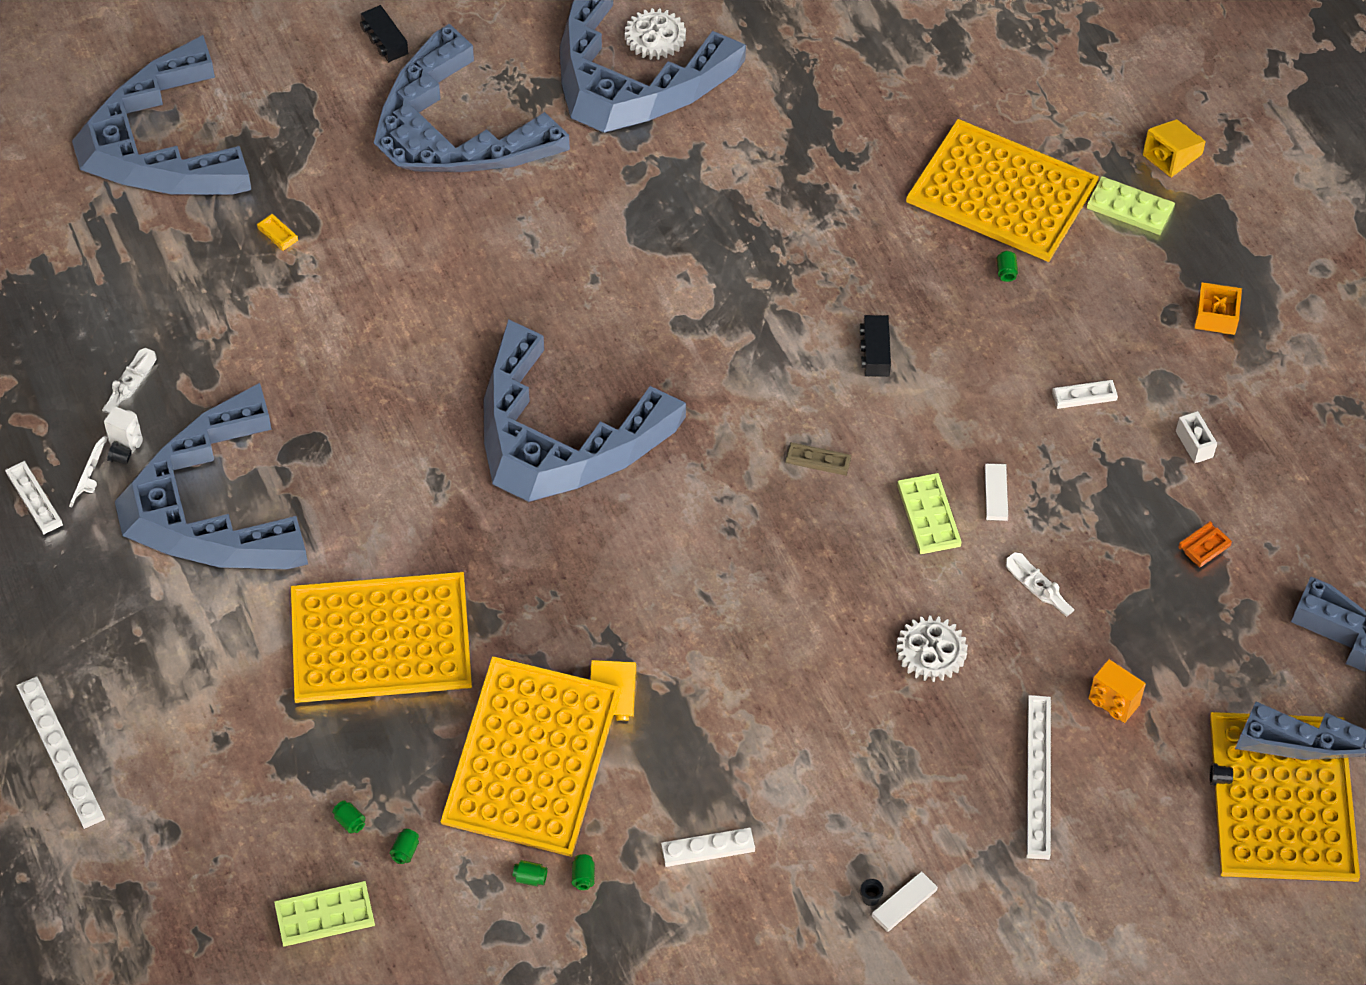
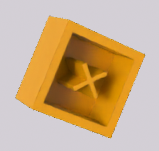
[1194,282,1242,335]
[1088,659,1146,723]

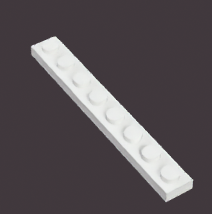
[16,677,105,829]
[1027,695,1051,860]

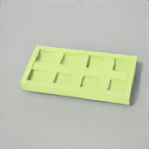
[1087,176,1175,235]
[897,473,962,554]
[274,881,375,947]

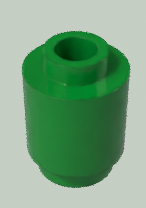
[997,251,1018,282]
[332,800,366,834]
[390,829,419,864]
[572,854,595,890]
[513,860,548,887]

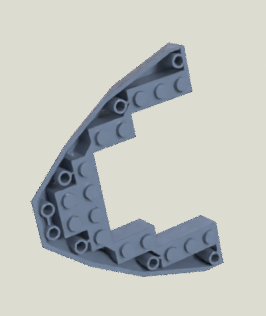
[560,0,746,133]
[374,24,570,172]
[72,35,251,195]
[484,319,686,502]
[114,383,308,569]
[1235,577,1366,760]

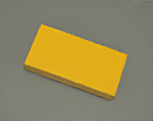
[257,214,298,251]

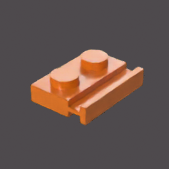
[1178,521,1232,568]

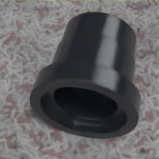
[107,441,132,465]
[1209,763,1233,786]
[860,879,884,906]

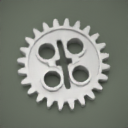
[625,8,686,60]
[896,616,968,682]

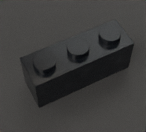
[360,5,409,63]
[859,315,891,377]

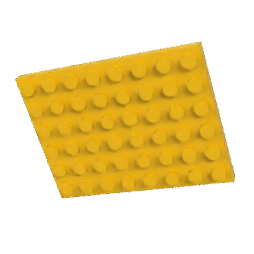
[906,119,1099,262]
[291,572,472,703]
[441,656,621,857]
[1210,712,1360,882]

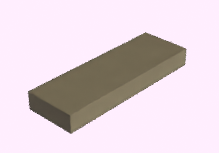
[786,442,852,476]

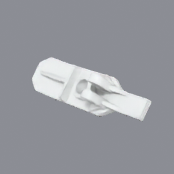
[102,348,157,414]
[69,436,108,508]
[1006,552,1074,617]

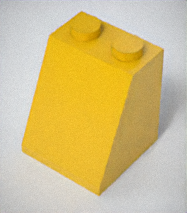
[1143,119,1206,178]
[591,660,637,721]

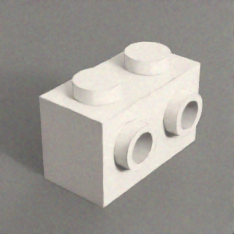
[104,406,143,454]
[1176,411,1217,464]

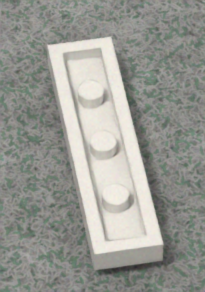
[5,461,63,535]
[661,828,755,867]

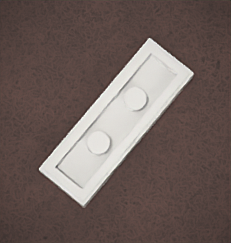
[1052,380,1118,409]
[985,464,1008,521]
[872,871,938,932]

